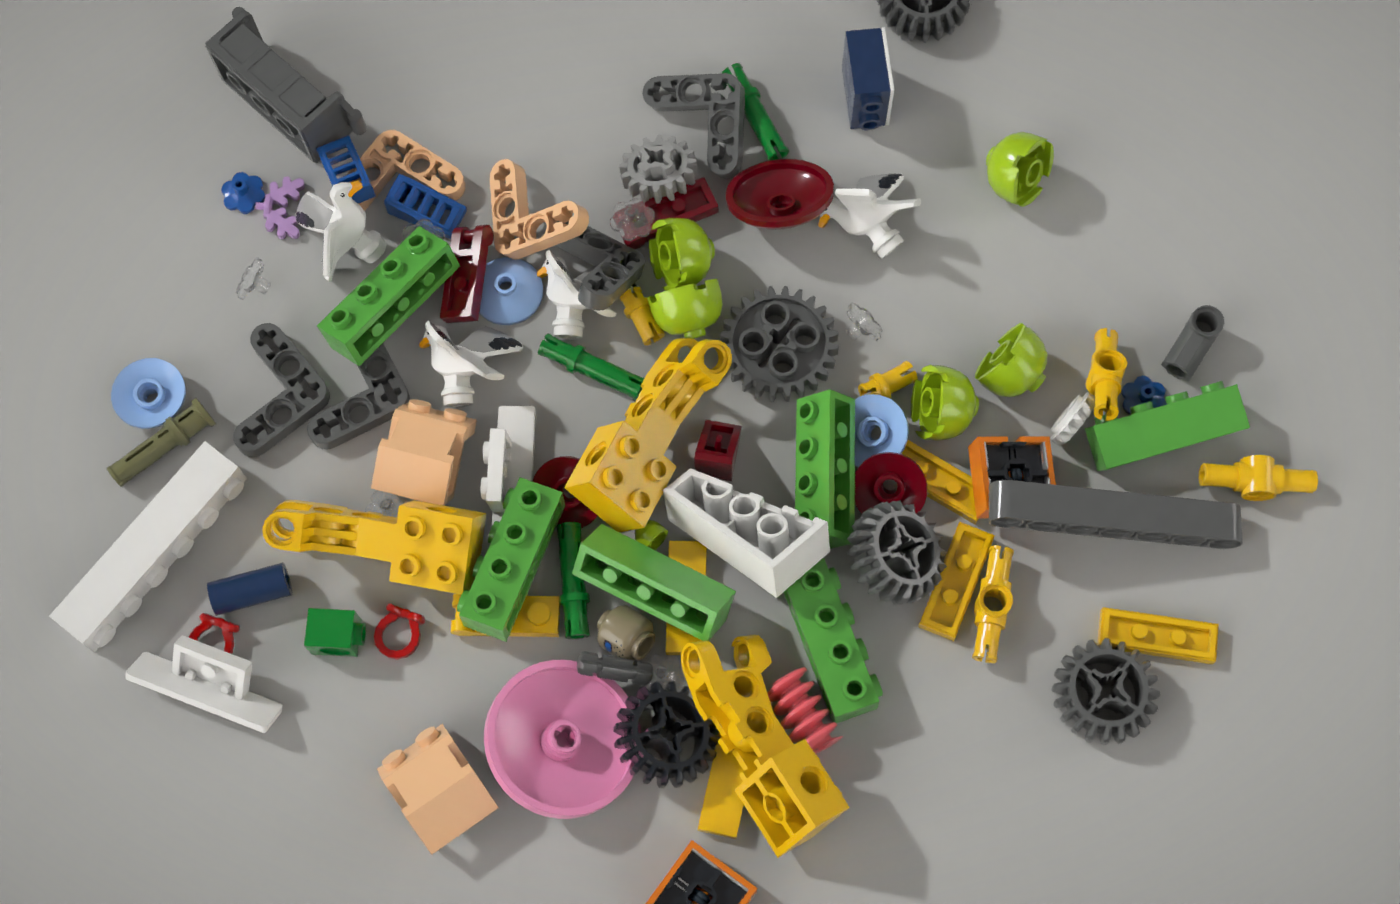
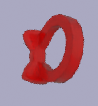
[374,603,425,660]
[189,613,240,654]

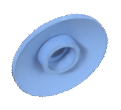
[479,257,543,325]
[111,358,186,429]
[855,394,909,467]

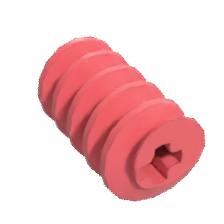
[767,667,843,754]

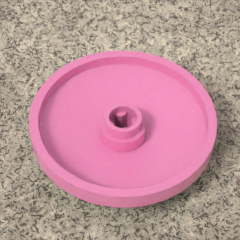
[484,660,641,819]

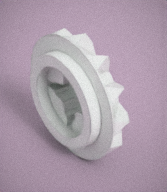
[1051,392,1095,446]

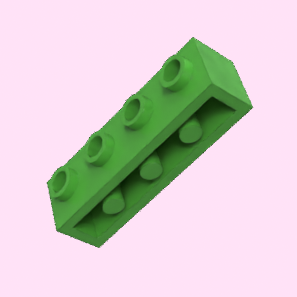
[317,226,460,366]
[1085,381,1250,471]
[795,389,855,549]
[457,477,565,642]
[572,524,736,641]
[783,558,883,723]

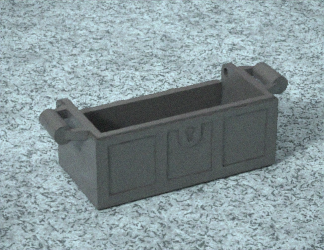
[205,7,367,163]

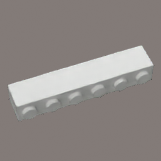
[49,441,247,652]

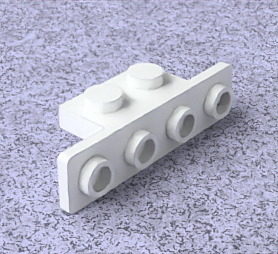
[481,406,536,525]
[125,635,283,733]

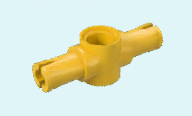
[1085,328,1128,421]
[1198,455,1318,501]
[972,545,1014,663]

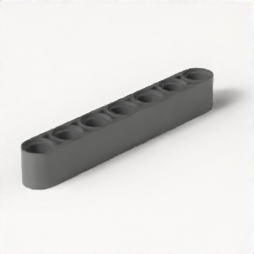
[988,480,1243,549]

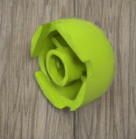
[986,132,1054,207]
[649,218,715,291]
[647,278,723,339]
[974,323,1047,397]
[911,365,979,440]

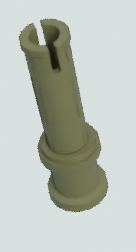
[106,398,216,487]

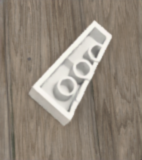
[663,468,830,598]

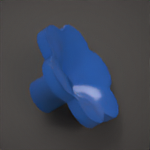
[221,172,265,214]
[1121,375,1167,414]

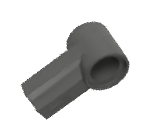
[1161,305,1225,381]

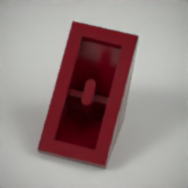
[694,420,742,481]

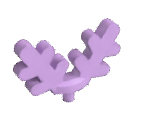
[255,176,305,239]

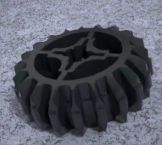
[613,681,720,788]

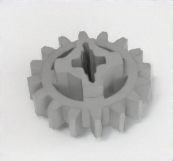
[619,135,698,204]

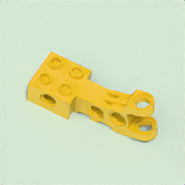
[564,338,732,532]
[262,500,487,595]
[681,634,850,858]

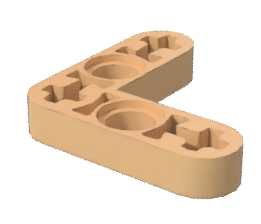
[347,130,465,211]
[490,159,589,260]

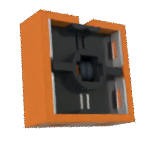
[968,436,1056,518]
[645,840,757,904]

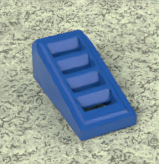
[316,135,376,204]
[384,174,467,239]

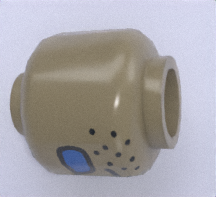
[597,605,655,661]

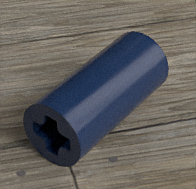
[207,562,292,616]

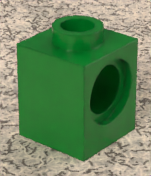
[304,608,366,657]

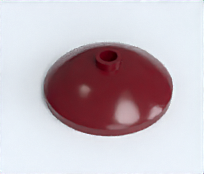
[726,159,834,230]

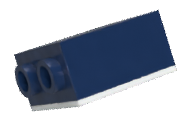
[842,27,894,130]

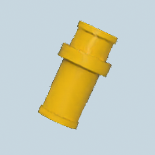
[620,286,665,345]
[858,361,918,398]

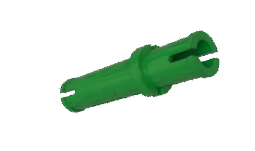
[722,63,790,161]
[538,333,644,400]
[557,522,590,639]

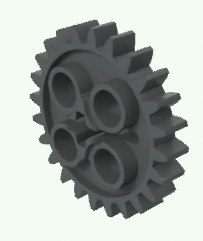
[720,286,839,402]

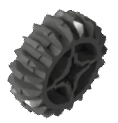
[877,0,970,43]
[846,501,947,605]
[1052,638,1160,745]

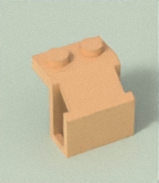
[371,399,477,506]
[377,724,499,855]

